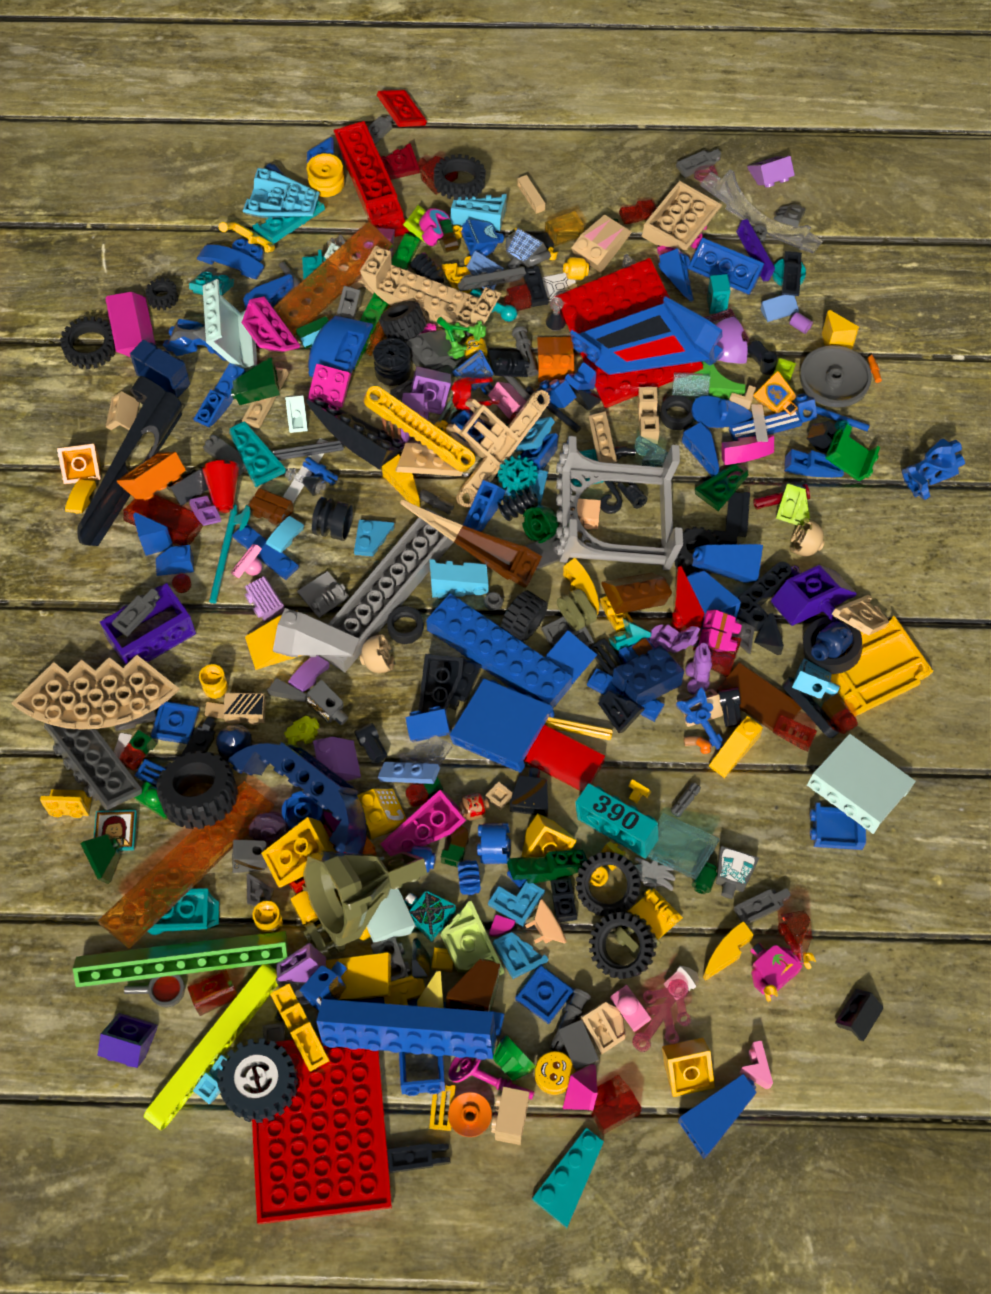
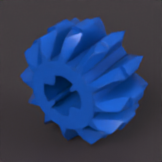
[458,860,481,895]

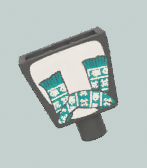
[716,846,759,899]

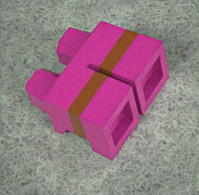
[698,610,742,652]

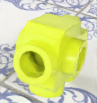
[284,716,320,745]

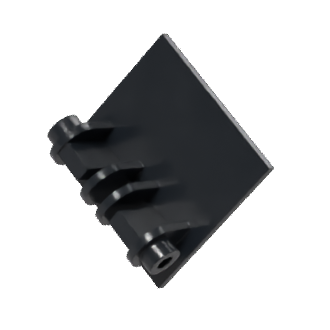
[487,350,529,377]

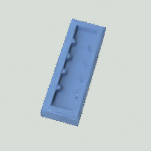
[378,762,440,784]

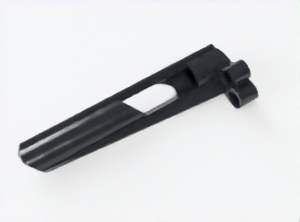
[77,376,182,546]

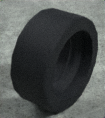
[660,395,694,430]
[387,606,423,644]

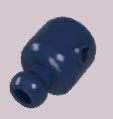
[811,621,853,661]

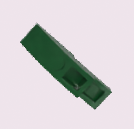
[507,850,587,884]

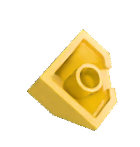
[522,814,577,857]

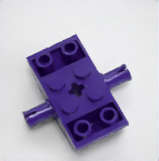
[771,565,857,626]

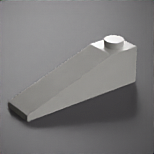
[273,608,360,657]

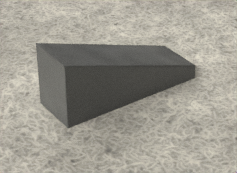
[268,678,307,702]

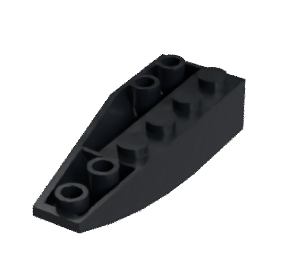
[306,396,405,470]

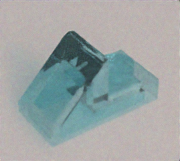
[635,435,668,467]

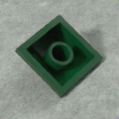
[80,834,121,884]

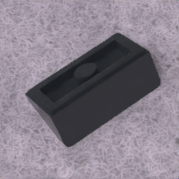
[412,938,430,979]

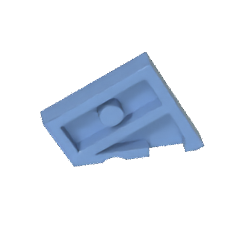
[466,251,504,290]

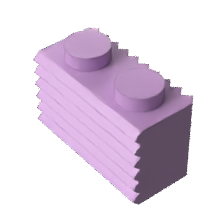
[244,576,284,622]

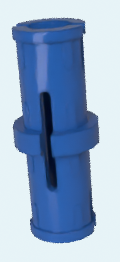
[303,457,338,486]

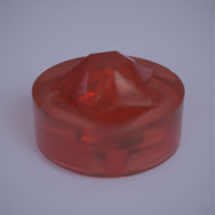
[172,574,192,593]

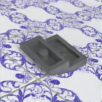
[541,617,594,648]

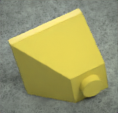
[417,971,444,1008]

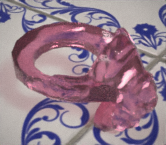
[694,166,719,187]

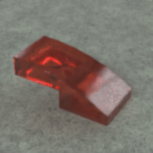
[619,200,656,224]

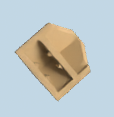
[581,1002,625,1054]

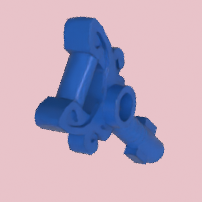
[676,687,723,750]

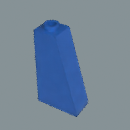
[692,544,763,584]
[678,1074,757,1159]

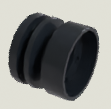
[373,338,411,386]
[312,497,353,541]

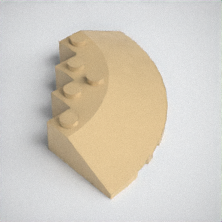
[11,655,180,729]

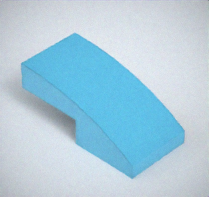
[266,516,304,553]
[193,1055,228,1104]

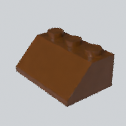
[601,573,672,615]

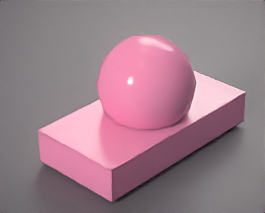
[231,544,262,578]
[610,985,651,1032]

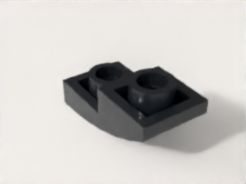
[550,878,577,923]

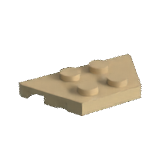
[396,443,463,476]
[832,594,889,635]

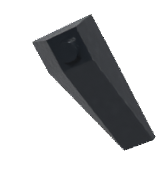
[418,654,464,713]

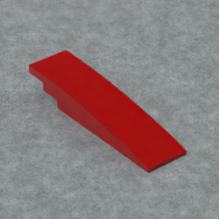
[333,121,409,237]

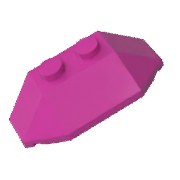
[241,297,300,351]

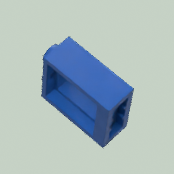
[399,1052,445,1096]

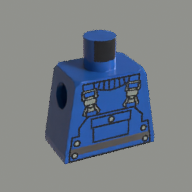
[452,350,494,395]

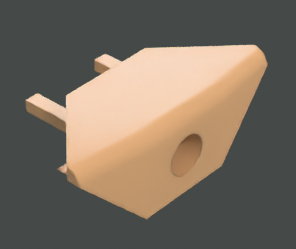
[525,899,567,944]

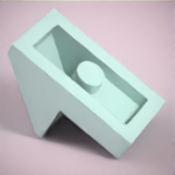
[285,395,308,433]

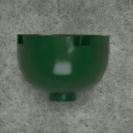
[522,505,559,543]

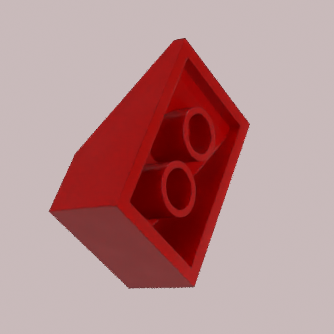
[671,566,704,632]

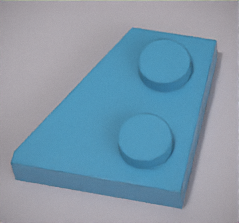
[354,520,395,557]
[492,932,549,979]

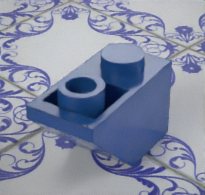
[536,379,576,408]

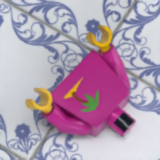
[750,943,816,1002]

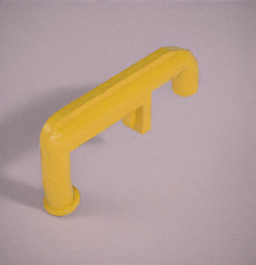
[218,222,275,253]

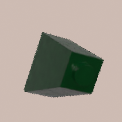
[231,357,280,406]

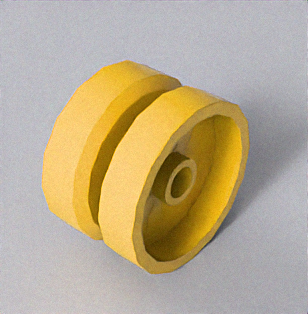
[306,153,345,197]

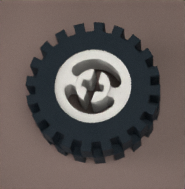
[217,1038,298,1123]

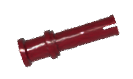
[753,483,810,510]

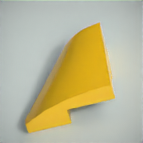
[442,263,473,294]

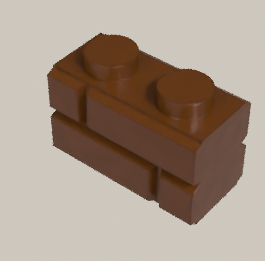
[249,488,294,525]

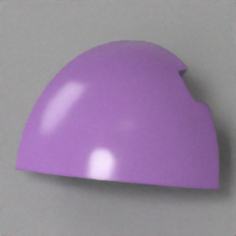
[715,317,747,363]

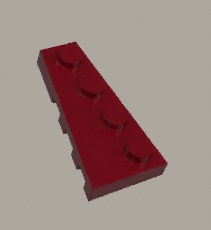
[381,143,420,180]

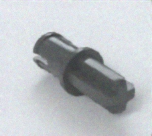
[419,489,454,515]

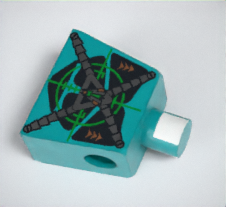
[404,891,456,942]

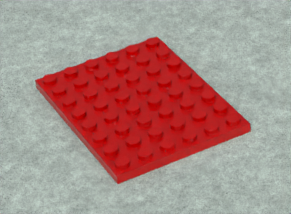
[554,258,703,409]
[249,1037,392,1225]

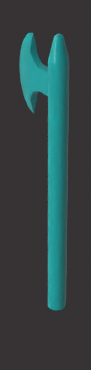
[209,505,250,604]

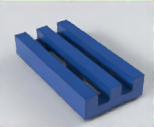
[135,759,166,787]

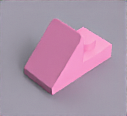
[740,1041,773,1089]

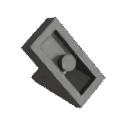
[336,286,361,320]

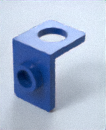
[792,394,817,423]

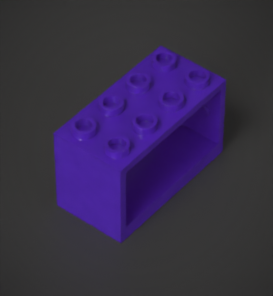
[100,583,196,666]

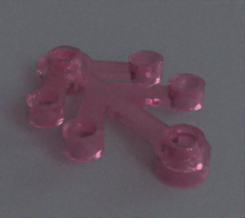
[632,979,691,1052]

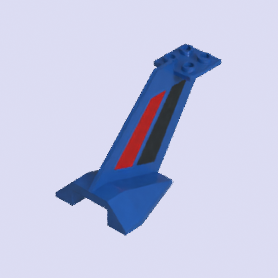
[570,296,723,375]

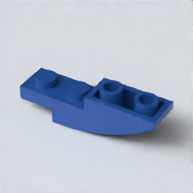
[193,363,246,428]

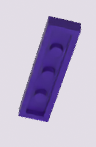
[736,219,775,282]

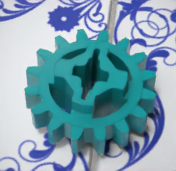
[498,456,538,493]

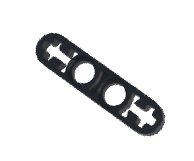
[782,677,840,739]

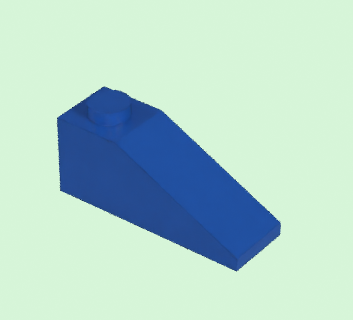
[659,248,694,301]
[243,274,294,310]
[682,422,719,477]
[463,480,506,532]

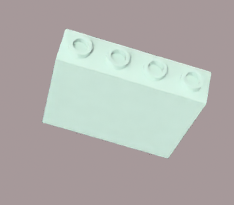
[203,279,257,372]
[807,734,916,834]

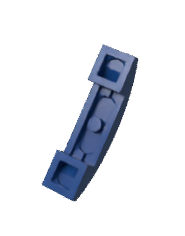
[197,245,264,280]

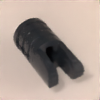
[617,482,647,509]

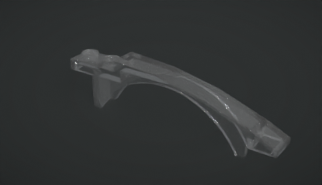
[700,169,823,254]

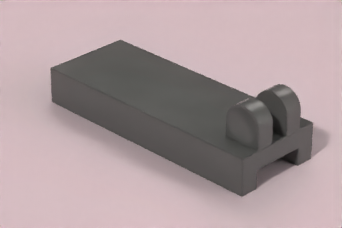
[203,434,246,476]

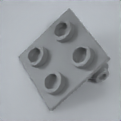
[297,571,350,618]

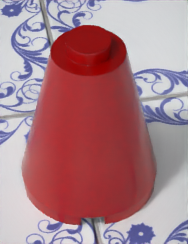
[202,460,239,513]

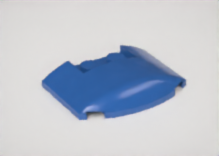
[308,316,373,377]

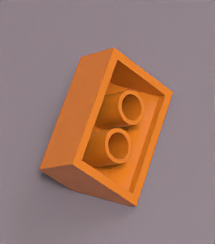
[117,452,186,500]

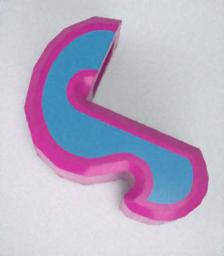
[419,208,450,246]

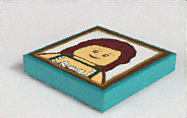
[94,810,137,851]

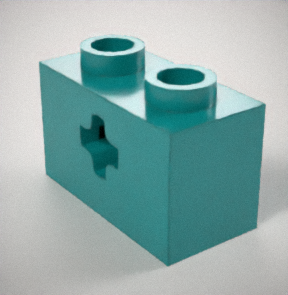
[707,274,731,314]

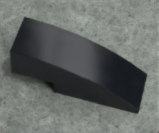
[781,251,802,296]

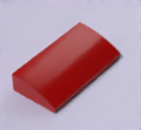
[523,725,605,792]

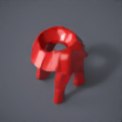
[451,377,499,410]

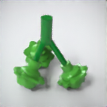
[437,317,486,359]

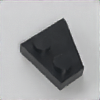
[598,690,645,733]

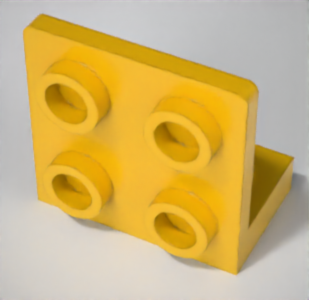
[40,789,92,818]

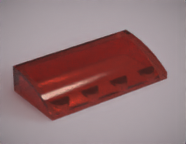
[123,494,203,546]

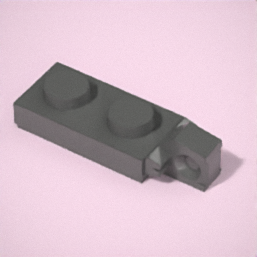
[676,149,721,178]
[112,588,160,637]
[734,888,791,925]

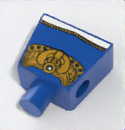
[299,961,347,1010]

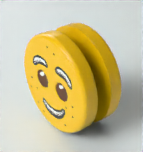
[535,1051,575,1095]

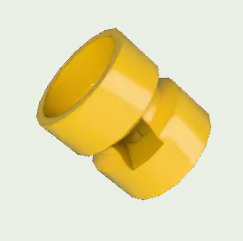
[199,664,228,699]
[252,901,283,934]

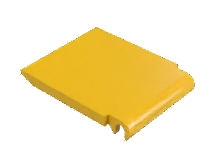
[830,616,933,717]

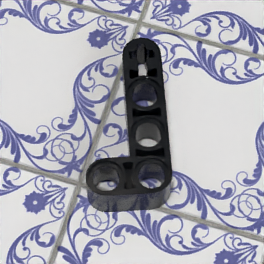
[737,561,792,631]

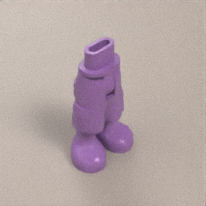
[685,643,712,695]

